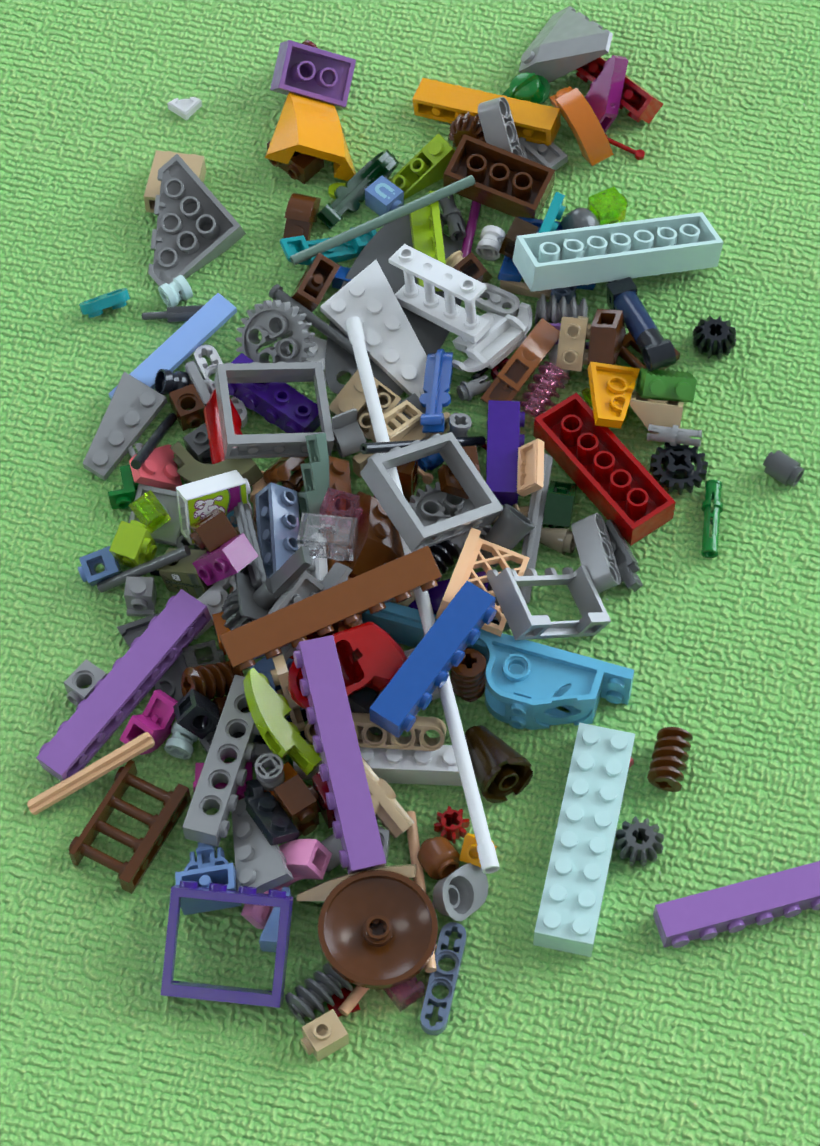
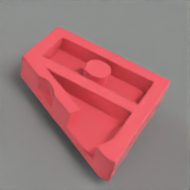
[129,444,182,491]

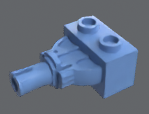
[175,842,242,915]

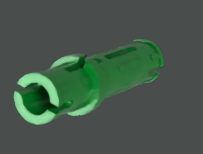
[701,480,723,558]

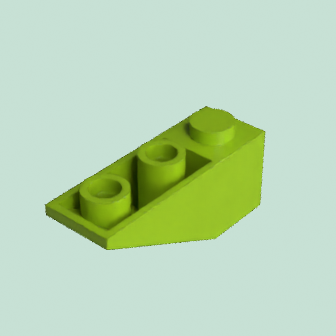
[389,133,455,200]

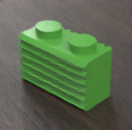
[636,367,697,403]

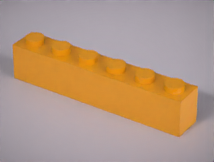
[412,78,561,146]

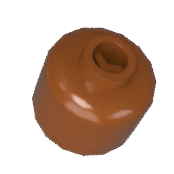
[417,836,460,880]

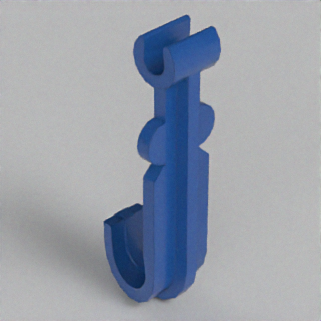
[419,349,453,433]

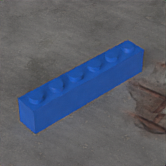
[369,581,497,738]

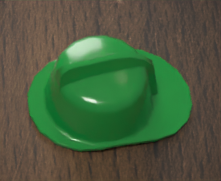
[502,72,550,104]

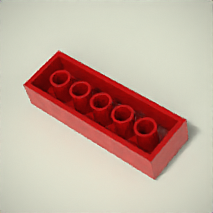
[533,392,676,546]

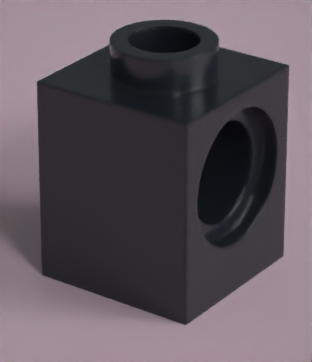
[173,688,220,739]

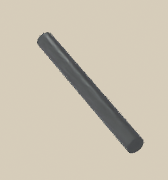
[97,545,191,593]

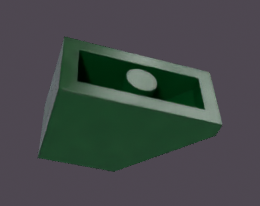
[543,480,577,528]

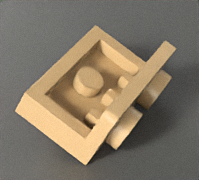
[556,316,591,371]

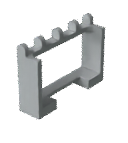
[487,565,611,640]

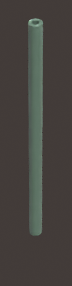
[290,175,476,265]

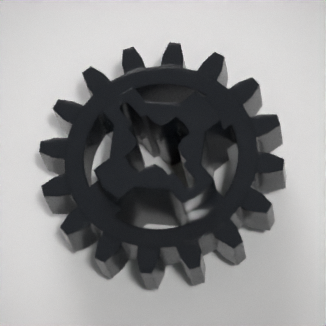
[649,442,708,495]

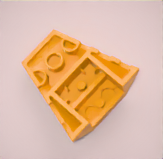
[265,92,356,181]

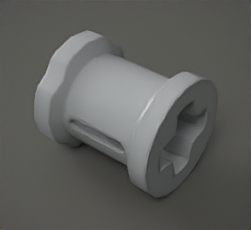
[447,413,472,437]

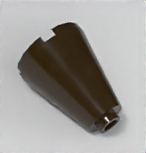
[465,725,533,803]

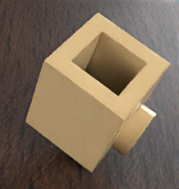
[300,1009,349,1061]

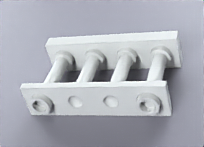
[388,244,491,344]

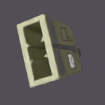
[150,548,215,598]

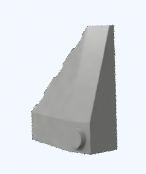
[519,6,613,83]
[148,154,246,286]

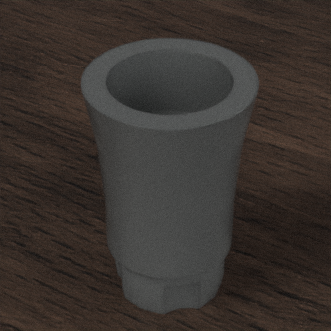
[480,504,535,568]

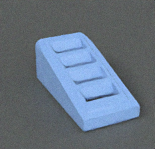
[259,887,292,952]

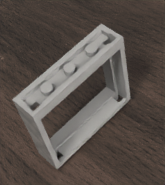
[214,361,334,459]
[360,432,504,552]

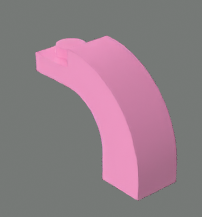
[241,839,332,929]

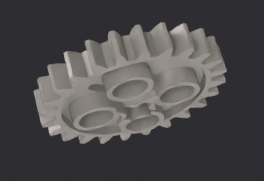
[236,300,316,383]
[409,482,491,557]

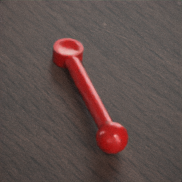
[606,134,645,160]

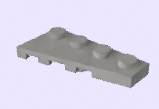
[83,372,167,481]
[232,798,294,893]

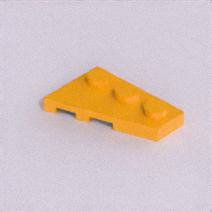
[587,362,640,429]

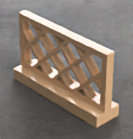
[435,527,530,637]

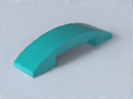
[280,227,377,265]

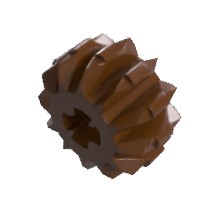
[449,112,486,147]

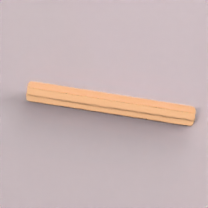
[27,732,155,815]

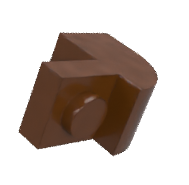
[283,193,321,241]

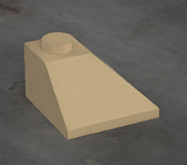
[630,390,684,434]

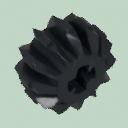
[693,315,736,359]

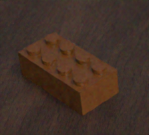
[443,134,555,219]

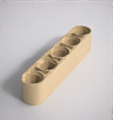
[304,713,447,751]

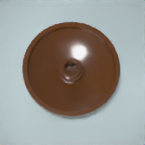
[318,870,438,989]

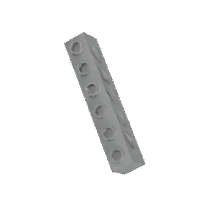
[182,675,260,847]

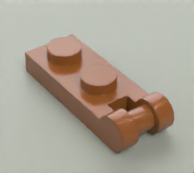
[263,456,308,484]

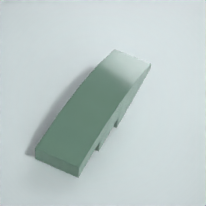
[297,433,330,544]

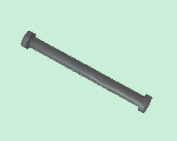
[269,284,370,361]

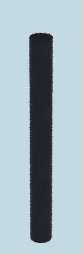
[131,413,177,469]

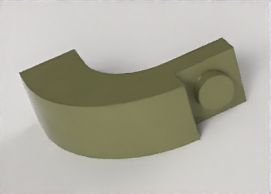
[170,441,264,487]

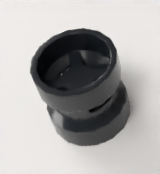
[154,369,189,395]

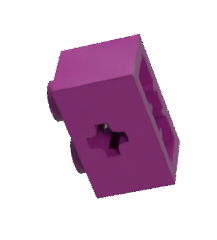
[192,533,258,586]

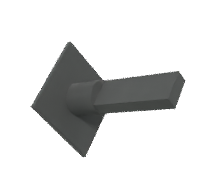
[234,546,312,620]

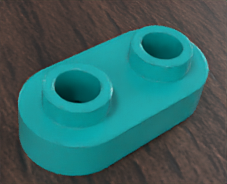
[79,288,130,318]

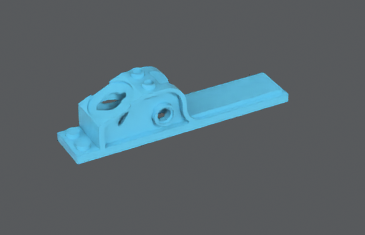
[362,602,634,730]

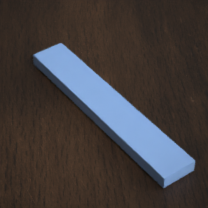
[109,293,237,399]

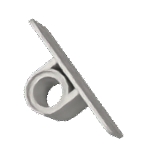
[332,408,366,458]

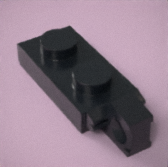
[244,779,299,846]

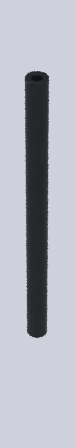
[360,436,486,454]

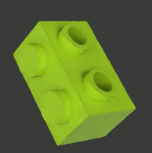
[109,520,157,568]

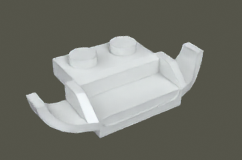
[452,302,533,372]

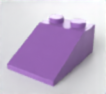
[270,40,356,107]

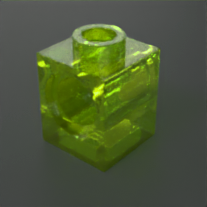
[128,490,171,533]

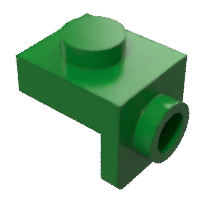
[108,465,139,510]

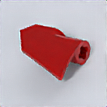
[204,389,243,464]

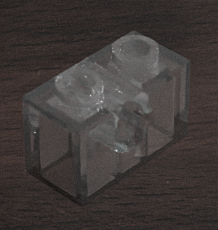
[297,513,358,561]

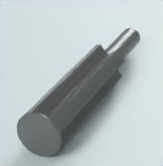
[142,305,204,322]

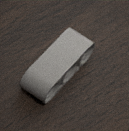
[478,97,523,157]
[572,513,621,594]

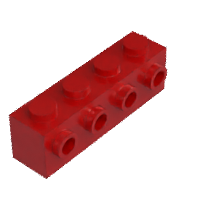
[575,56,663,124]

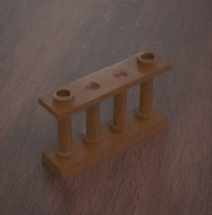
[69,760,191,894]

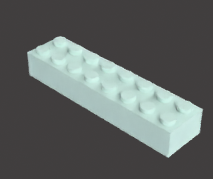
[512,212,723,292]
[533,723,635,957]

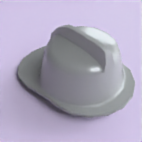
[432,863,489,922]

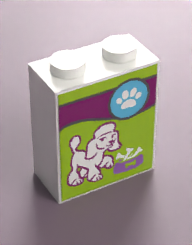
[176,470,253,545]

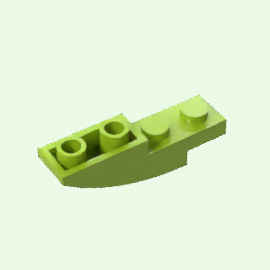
[243,667,322,775]

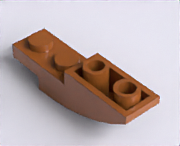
[480,318,560,405]

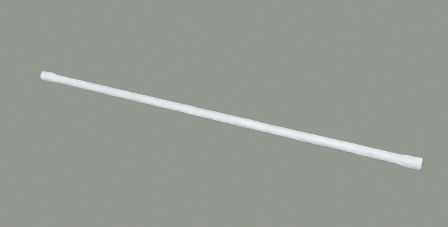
[345,317,500,874]

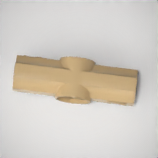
[362,758,414,839]

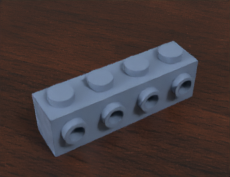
[255,482,301,579]

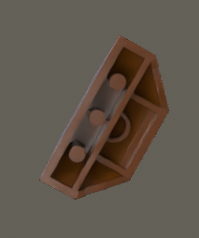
[349,491,405,578]

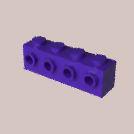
[228,353,320,433]
[486,400,525,506]

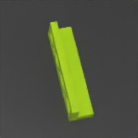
[409,191,446,291]

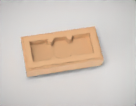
[517,438,544,497]

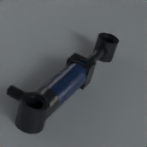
[606,277,676,372]

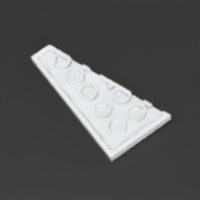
[320,260,427,398]

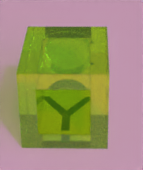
[587,186,628,225]

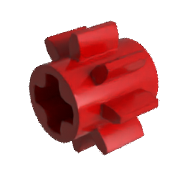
[434,806,470,844]

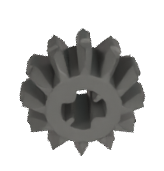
[615,816,664,867]

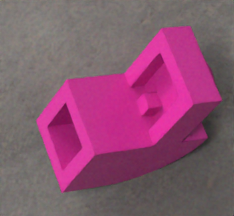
[119,689,178,755]

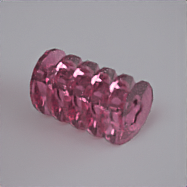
[520,361,570,418]

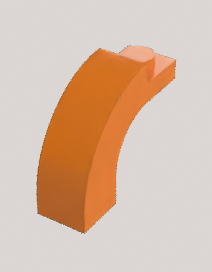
[549,86,614,166]

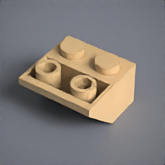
[329,369,402,440]

